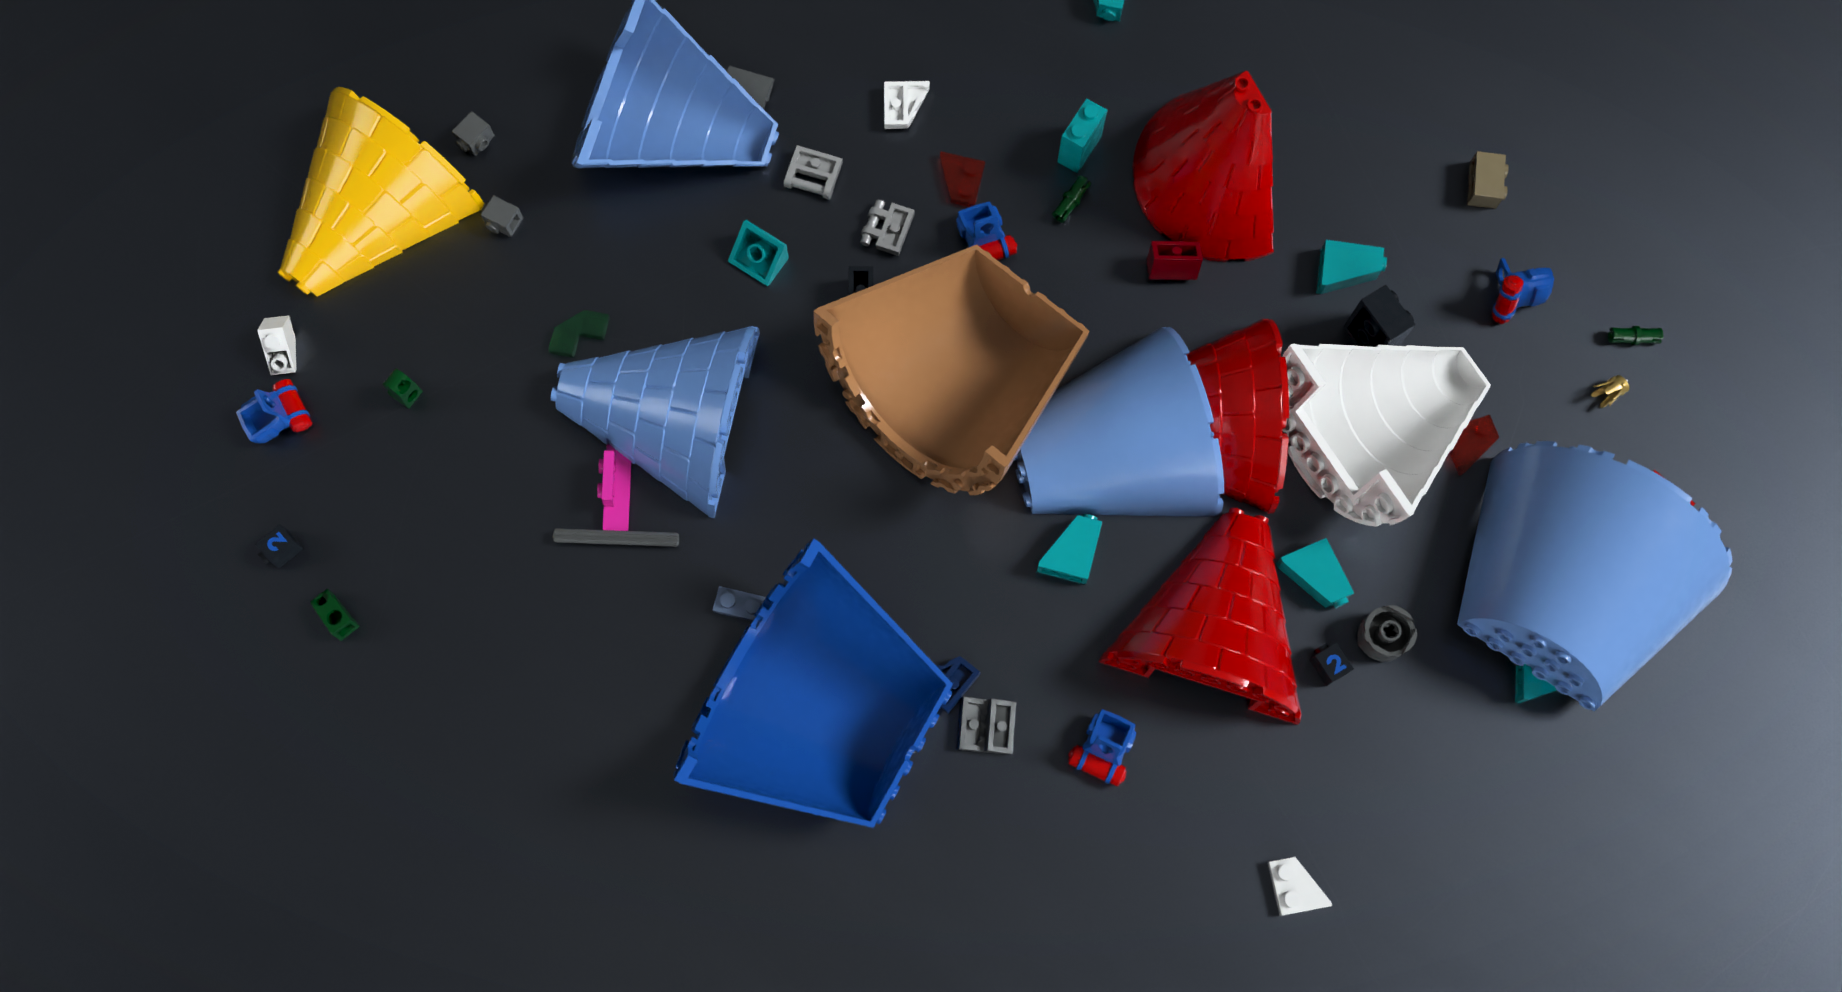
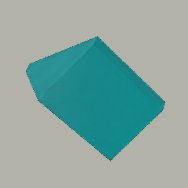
[728,220,789,286]

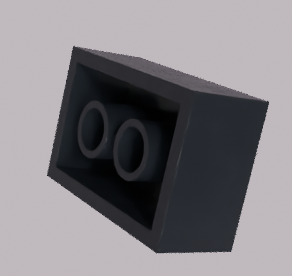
[1343,285,1416,347]

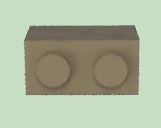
[1467,151,1509,209]

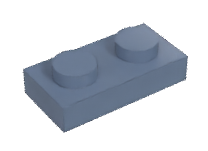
[712,586,766,621]

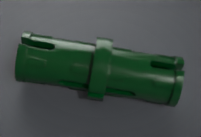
[1052,175,1091,223]
[1608,326,1663,345]

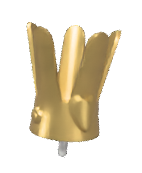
[1591,375,1629,408]

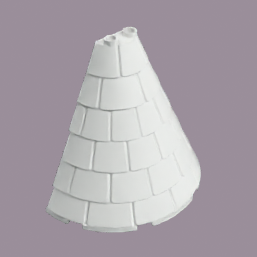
[1282,343,1491,527]

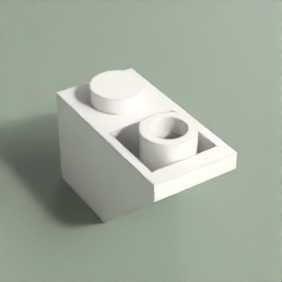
[257,315,296,375]

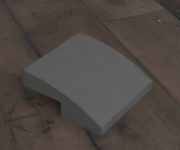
[726,66,775,109]
[956,697,1016,754]

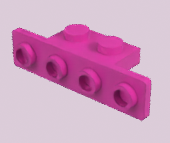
[597,444,632,531]

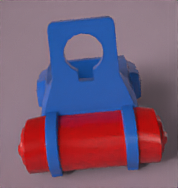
[956,201,1017,261]
[1492,258,1554,324]
[236,379,312,444]
[1068,709,1137,787]

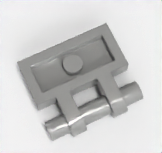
[860,200,915,256]

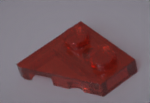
[940,152,986,207]
[1450,415,1499,475]

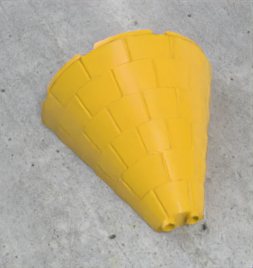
[277,87,485,297]

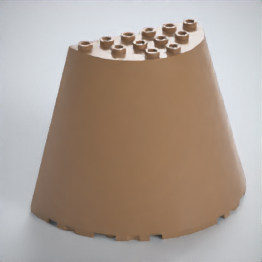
[813,244,1089,495]

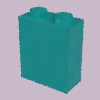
[1057,98,1107,174]

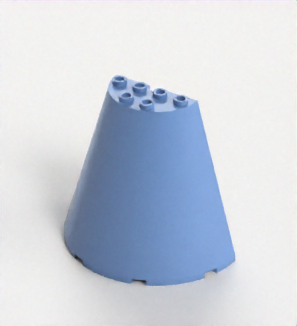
[1014,327,1224,517]

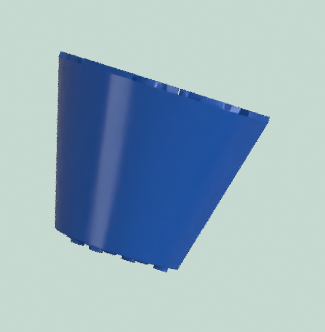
[673,539,953,828]

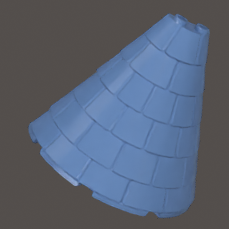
[572,0,779,169]
[551,326,759,518]

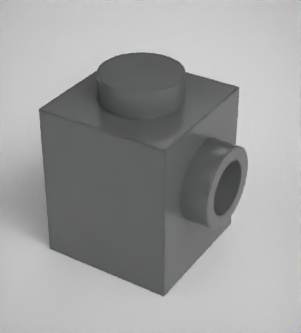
[452,111,494,156]
[481,195,523,237]

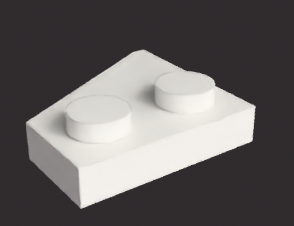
[884,81,930,129]
[1267,857,1332,916]

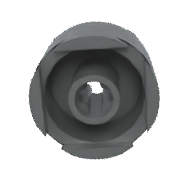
[1357,605,1417,662]

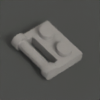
[784,145,843,200]

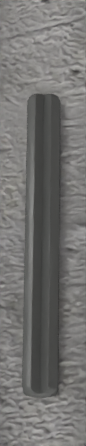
[553,529,680,547]

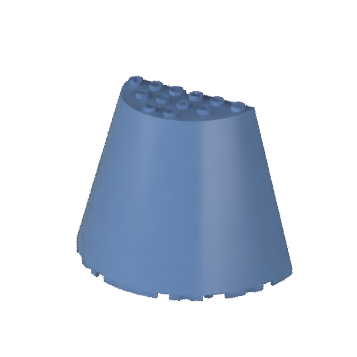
[1457,441,1732,711]

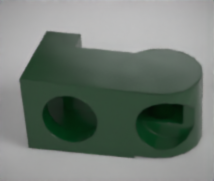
[382,368,423,409]
[310,588,360,641]

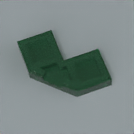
[548,310,610,358]

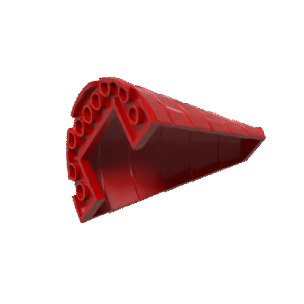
[1132,71,1274,262]
[1187,319,1289,514]
[1099,508,1302,725]

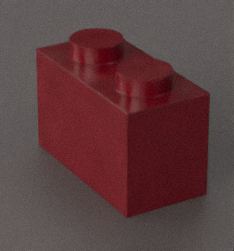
[1146,241,1203,280]

